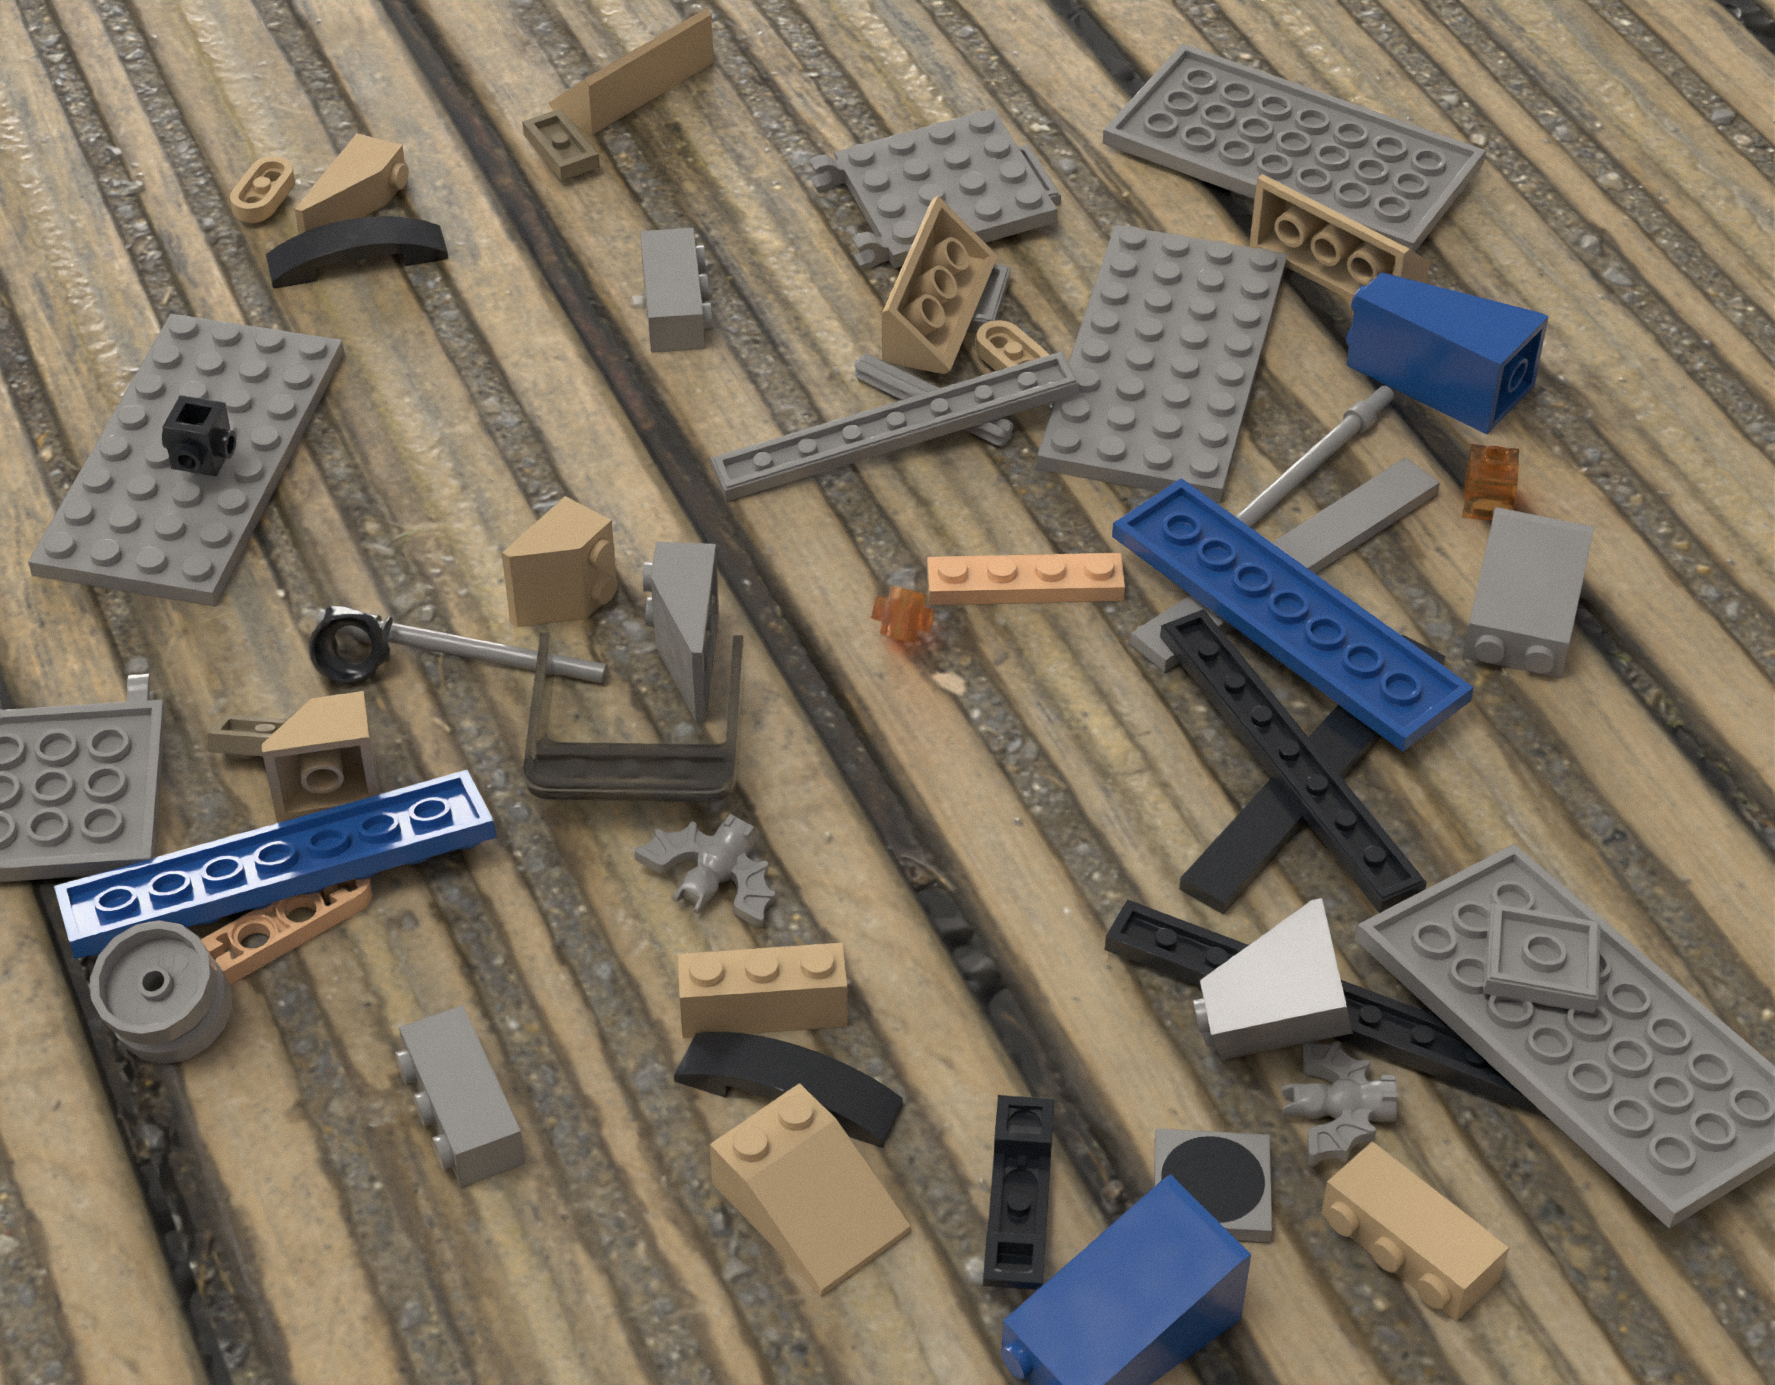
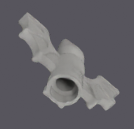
[634,814,775,928]
[1282,1041,1397,1166]

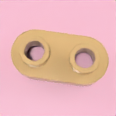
[230,156,295,224]
[976,320,1049,371]

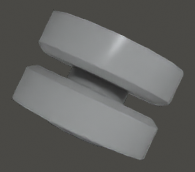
[90,920,232,1064]

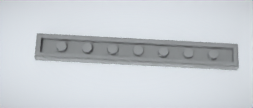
[711,351,1079,502]
[1130,457,1440,672]

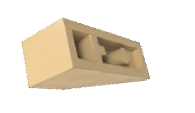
[294,133,409,234]

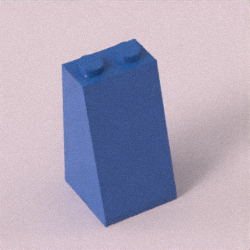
[1346,272,1549,434]
[1001,1174,1251,1385]

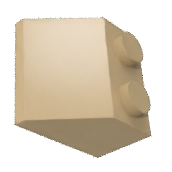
[502,496,618,627]
[262,691,379,821]

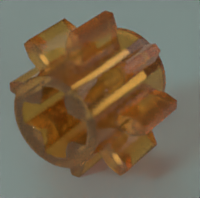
[871,586,935,643]

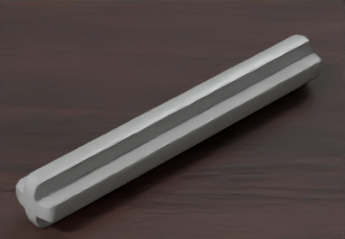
[854,353,1013,447]

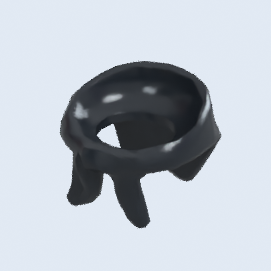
[308,606,393,684]

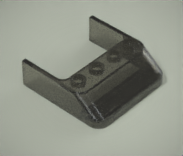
[523,632,745,802]

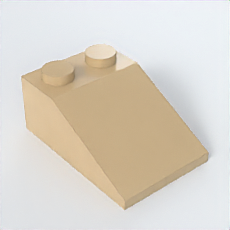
[710,1083,911,1297]

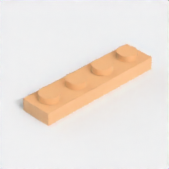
[927,553,1125,605]

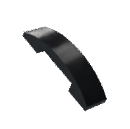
[266,216,448,289]
[674,1032,903,1148]
[983,1095,1055,1290]

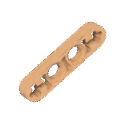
[201,878,372,985]

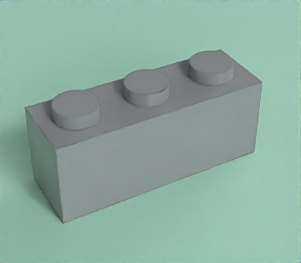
[640,228,713,352]
[395,1005,526,1188]

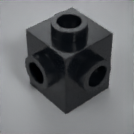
[162,395,236,477]

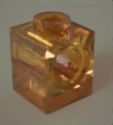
[1462,444,1519,521]

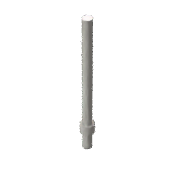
[1235,386,1394,528]
[317,609,608,684]

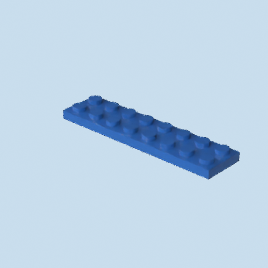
[1112,478,1474,752]
[54,770,497,960]

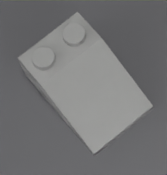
[643,542,719,723]

